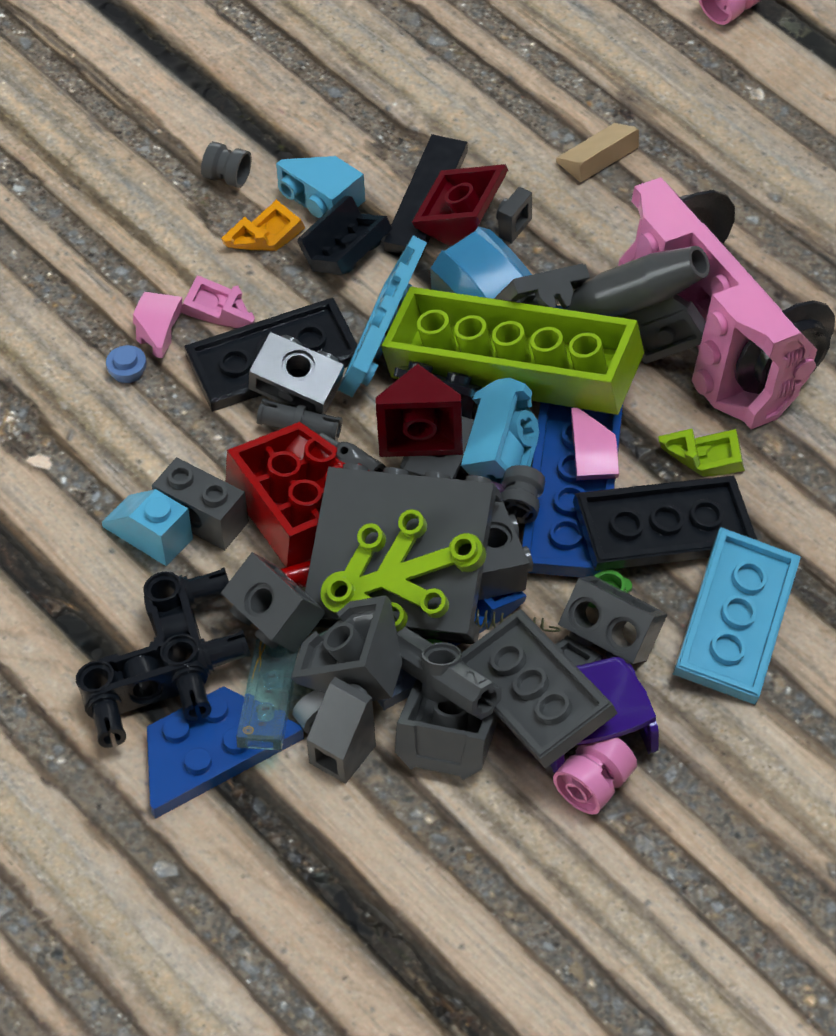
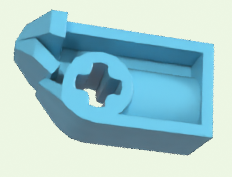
[461,377,539,484]

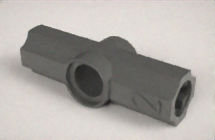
[397,627,501,720]

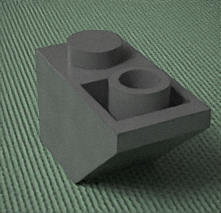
[306,677,376,784]

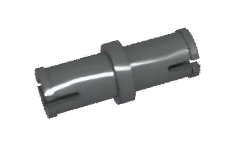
[257,398,343,441]

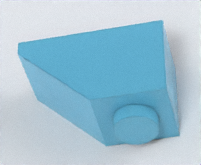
[102,489,193,566]

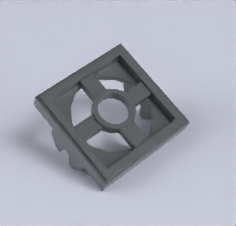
[494,263,590,309]

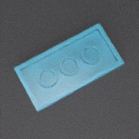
[673,527,801,705]

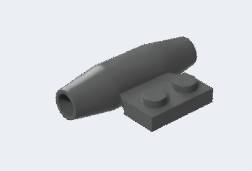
[565,246,710,364]

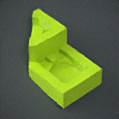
[658,429,745,477]

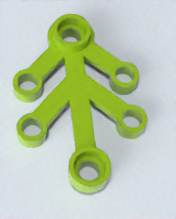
[320,509,486,632]

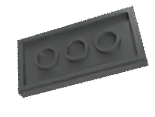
[461,609,618,768]

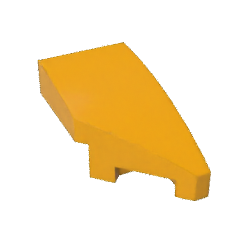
[221,199,305,251]

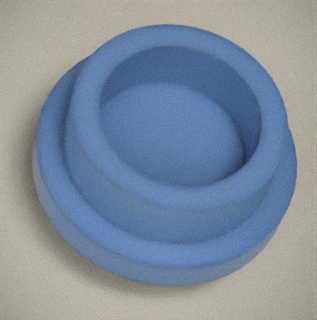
[106,345,146,383]

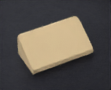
[556,123,639,183]

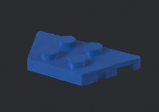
[147,686,304,819]

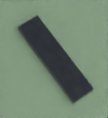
[384,134,468,259]

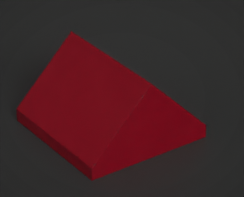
[412,164,508,247]
[376,364,463,457]

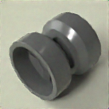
[201,141,252,188]
[501,465,546,524]

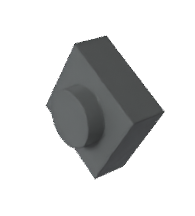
[496,187,532,243]

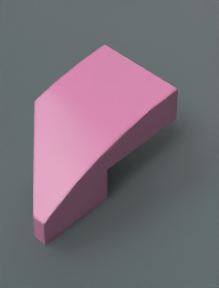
[180,275,255,328]
[133,292,182,358]
[571,408,619,480]

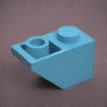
[276,156,366,218]

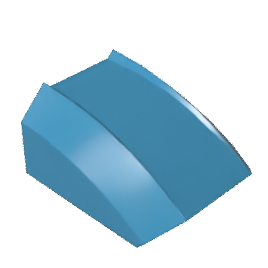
[430,226,532,299]

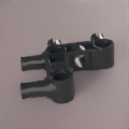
[76,567,251,748]

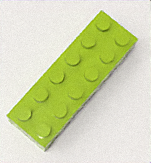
[381,287,644,415]

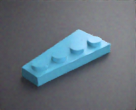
[338,236,427,397]

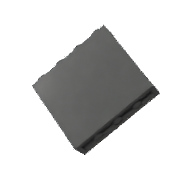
[305,463,503,644]

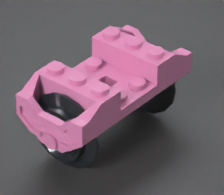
[618,177,835,430]

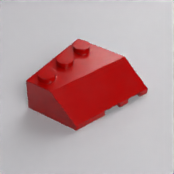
[225,422,370,567]

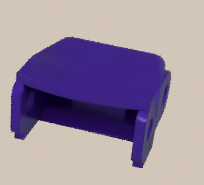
[551,657,659,774]

